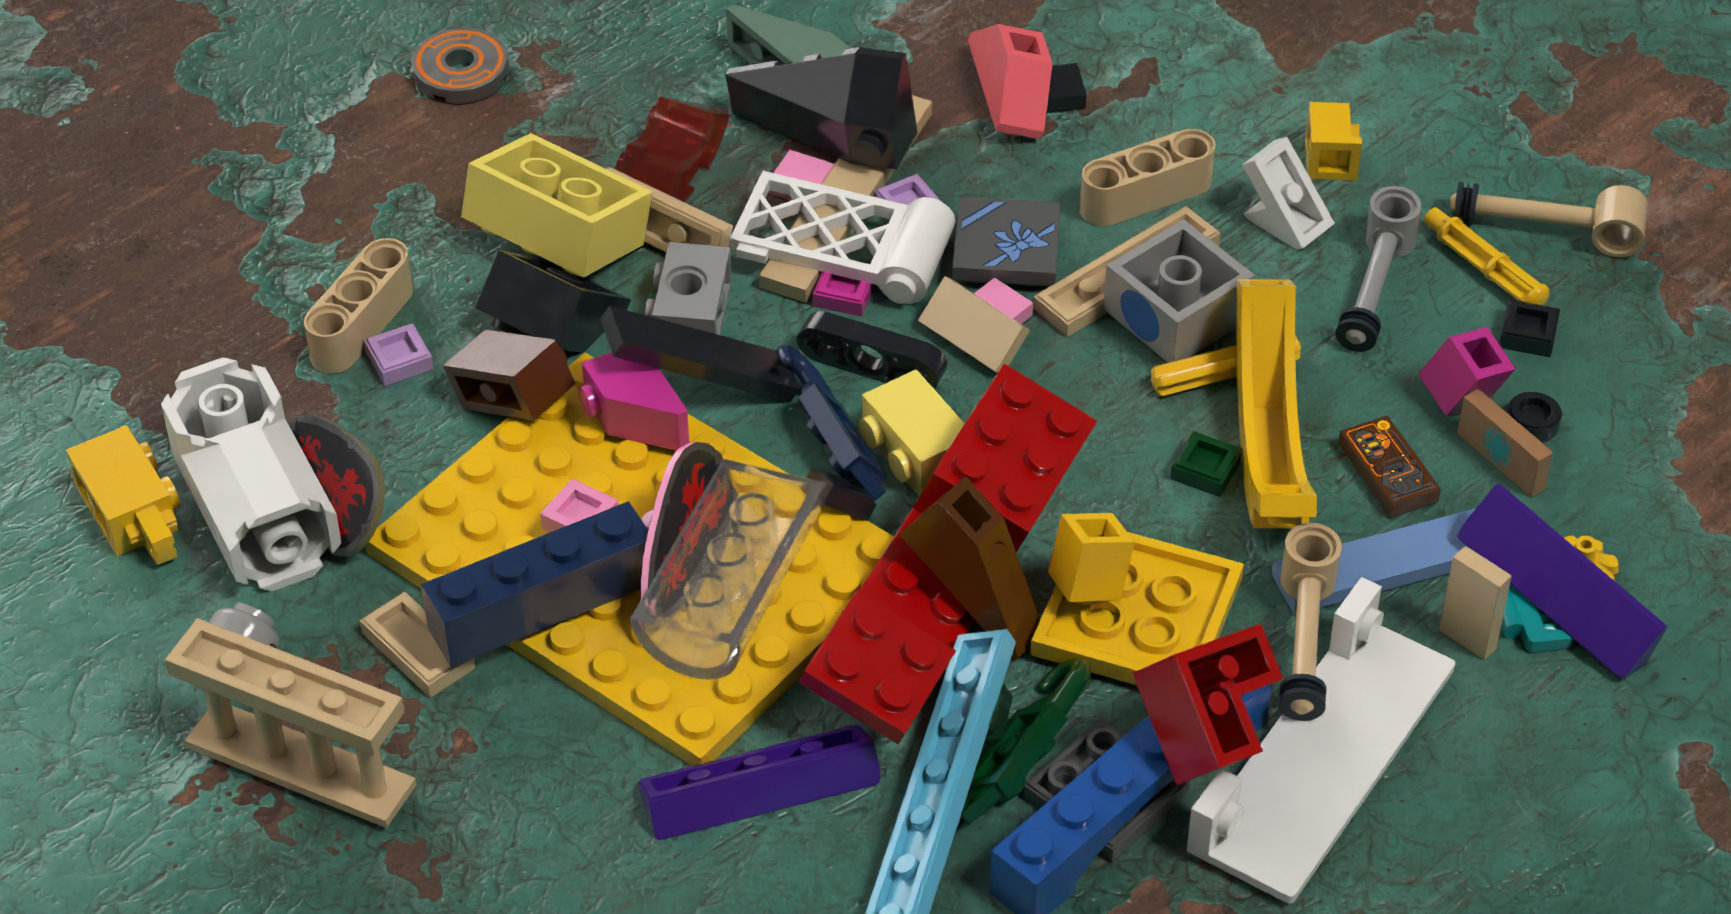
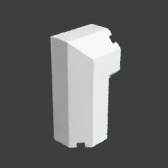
[161,357,342,592]

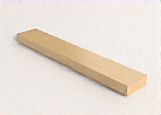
[759,95,932,303]

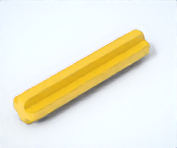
[1151,335,1301,397]

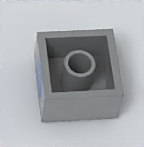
[1103,219,1255,363]

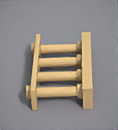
[165,618,417,828]

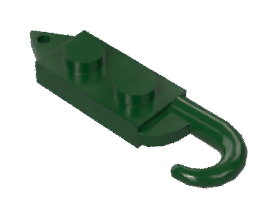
[961,658,1091,825]

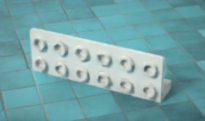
[1187,577,1455,904]

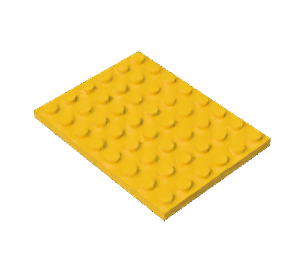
[365,352,894,766]

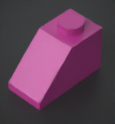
[578,352,689,451]

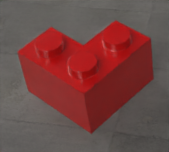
[1132,623,1283,785]

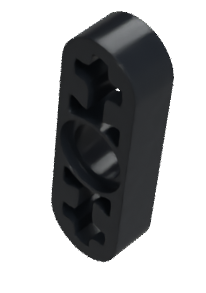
[797,311,947,390]

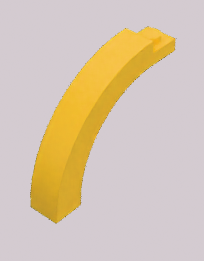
[1236,279,1317,529]

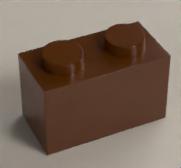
[443,330,576,421]

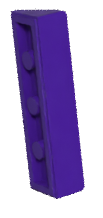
[1457,483,1668,679]
[637,724,881,840]

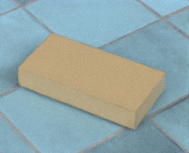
[918,276,1030,373]
[1439,546,1512,660]
[360,592,475,698]

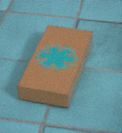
[1457,389,1553,498]

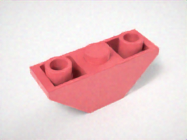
[968,24,1053,139]

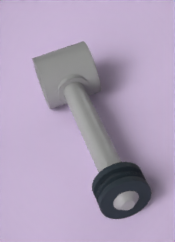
[1335,186,1421,352]

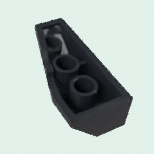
[725,47,918,170]

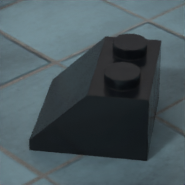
[475,250,631,353]

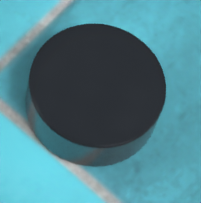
[1507,392,1562,443]

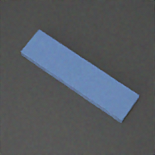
[1272,508,1476,615]

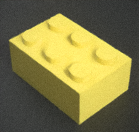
[461,133,653,278]

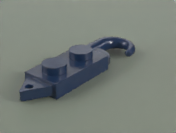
[776,344,887,501]

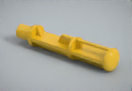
[1424,207,1550,306]

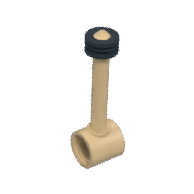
[1450,182,1648,257]
[1279,523,1342,720]

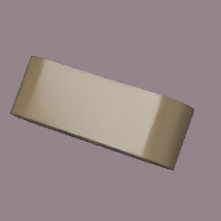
[1080,129,1216,227]
[304,238,413,374]

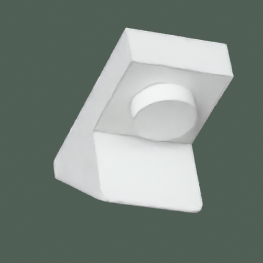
[1242,136,1335,250]

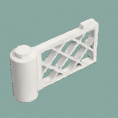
[730,171,956,304]

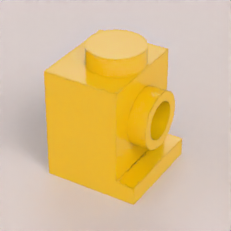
[1305,102,1362,181]

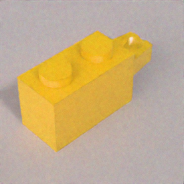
[66,425,180,565]

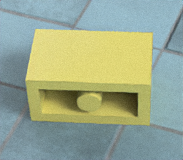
[859,370,965,496]

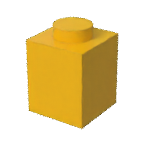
[1048,513,1135,605]

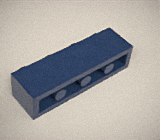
[421,501,648,667]

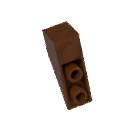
[900,476,1040,662]

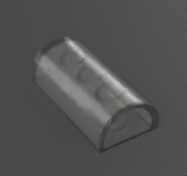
[630,459,827,680]

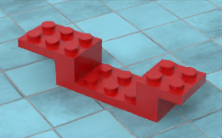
[798,363,1097,745]

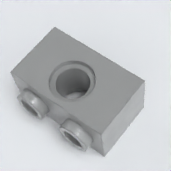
[645,242,732,335]

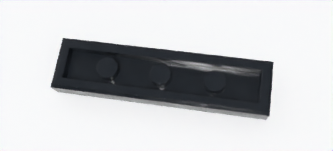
[600,306,800,402]

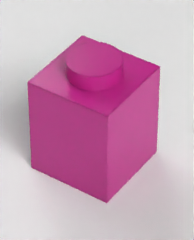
[1418,327,1516,416]

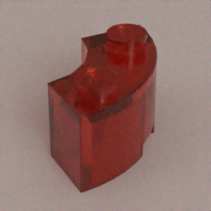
[615,97,730,202]

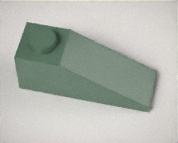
[726,4,854,65]

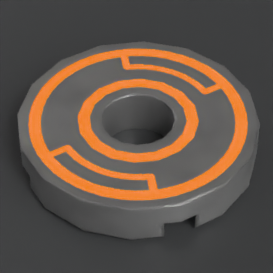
[411,27,510,104]

